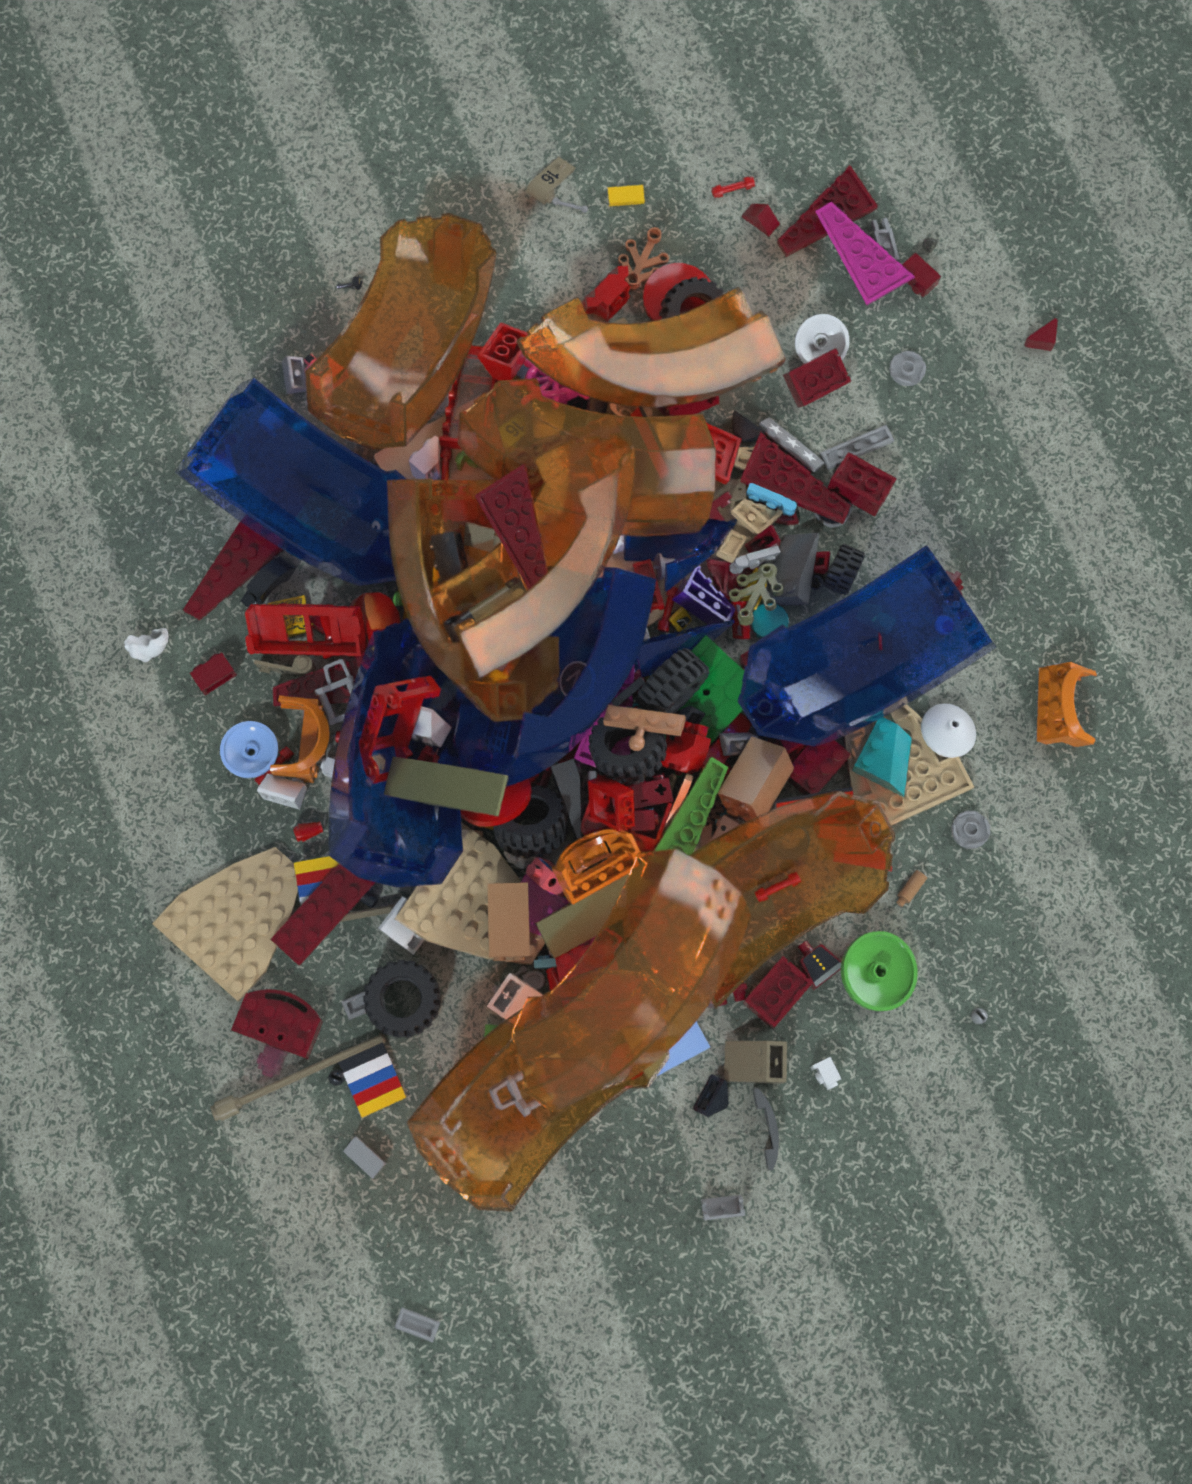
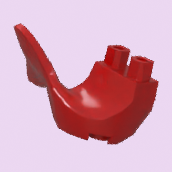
[320,592,401,659]
[633,706,711,775]

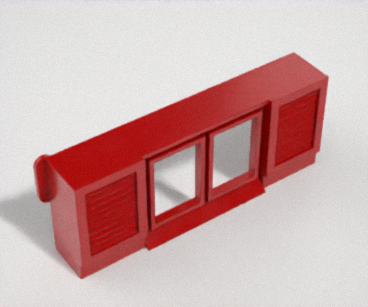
[245,603,367,656]

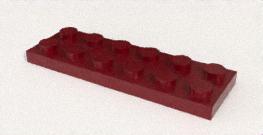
[270,851,380,966]

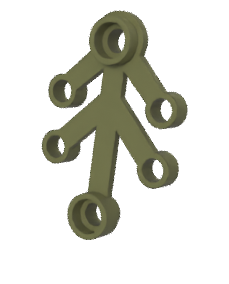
[729,563,784,626]

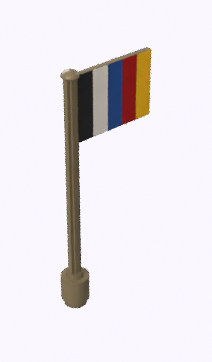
[294,854,396,922]
[210,1033,407,1121]

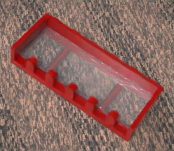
[439,344,501,454]

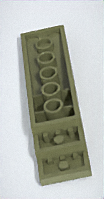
[383,757,508,816]
[535,857,691,958]

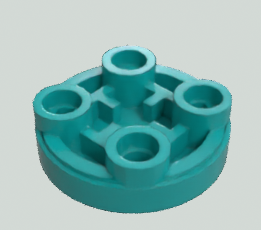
[751,603,789,641]

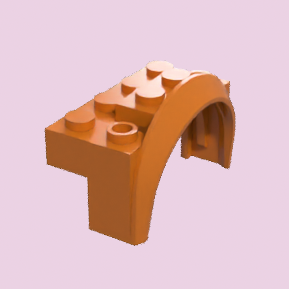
[1037,662,1097,747]
[270,696,330,783]
[551,829,641,905]

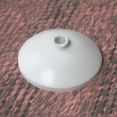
[795,314,849,363]
[921,704,976,758]

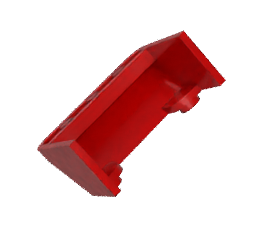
[581,774,672,857]

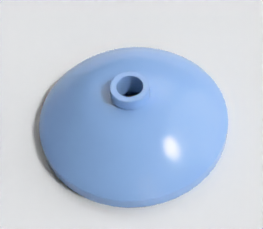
[220,721,279,778]

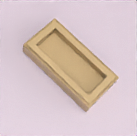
[716,530,748,563]

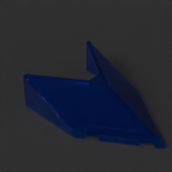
[624,518,737,592]
[617,619,735,677]

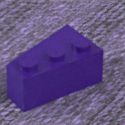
[672,563,735,631]

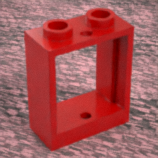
[588,775,635,832]

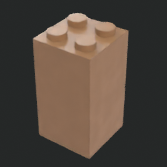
[718,736,794,825]
[487,883,530,961]

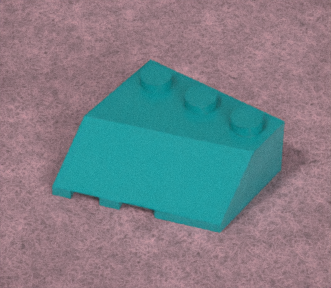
[852,716,912,797]

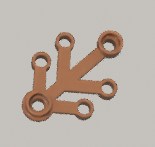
[618,227,669,290]

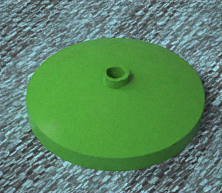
[841,931,918,1011]

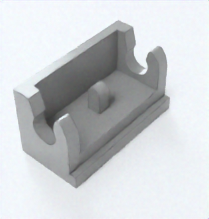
[701,1195,745,1220]

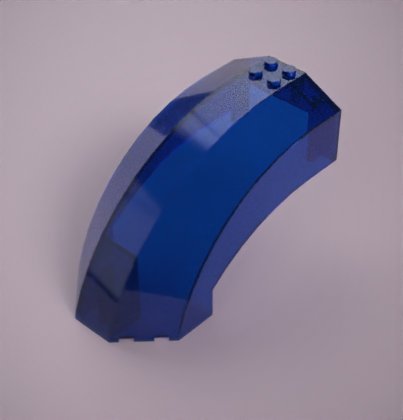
[175,377,431,586]
[738,545,997,747]
[453,566,657,786]
[329,618,484,887]

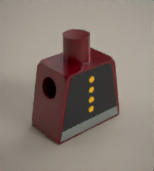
[798,940,841,990]

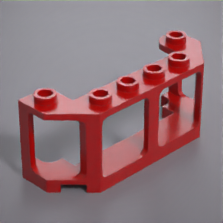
[359,676,441,784]

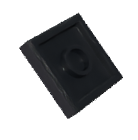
[608,677,645,706]

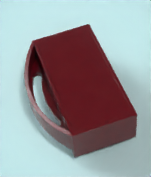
[231,989,323,1060]

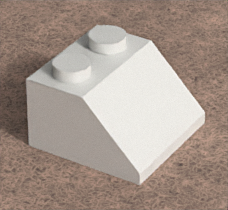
[411,706,451,748]
[257,774,307,810]

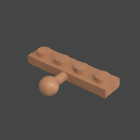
[603,705,686,751]

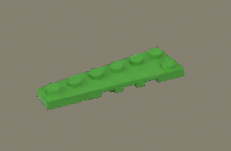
[649,757,728,879]

